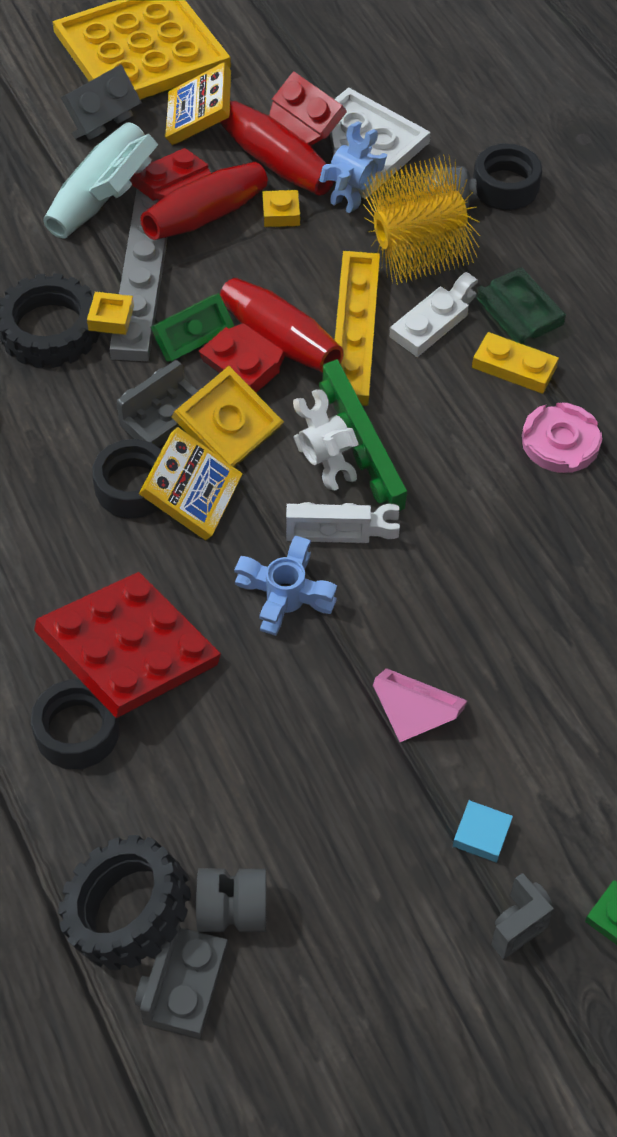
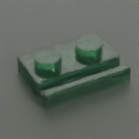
[476,267,566,344]

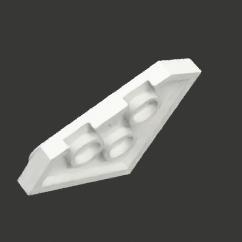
[330,87,430,199]

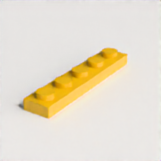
[335,251,380,406]

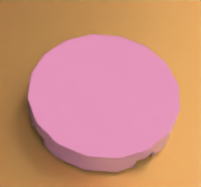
[522,403,603,473]

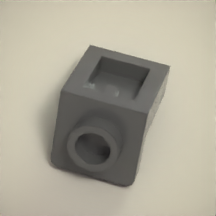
[491,873,554,960]

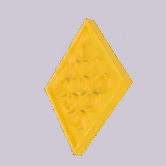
[52,0,231,100]

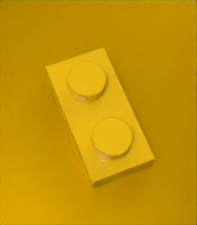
[472,332,559,394]

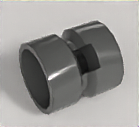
[196,868,266,932]

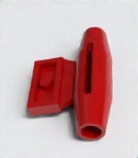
[220,71,347,196]
[130,148,268,240]
[198,278,344,393]

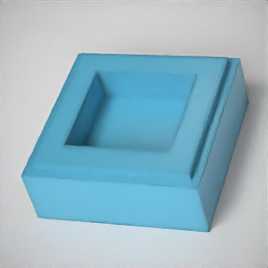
[453,800,513,863]

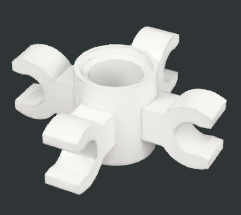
[293,390,359,491]

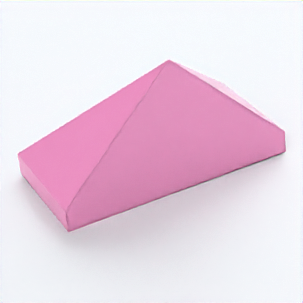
[373,668,467,742]

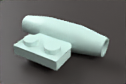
[43,122,158,239]

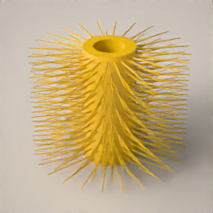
[363,155,480,285]

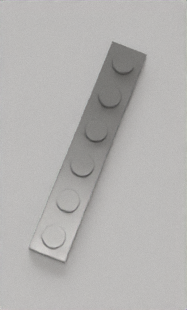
[110,189,168,361]

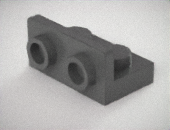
[135,922,228,1039]

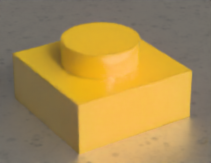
[262,190,300,227]
[87,292,134,335]

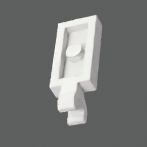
[389,272,478,357]
[286,502,400,543]

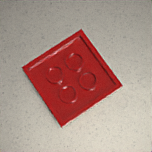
[34,572,221,718]

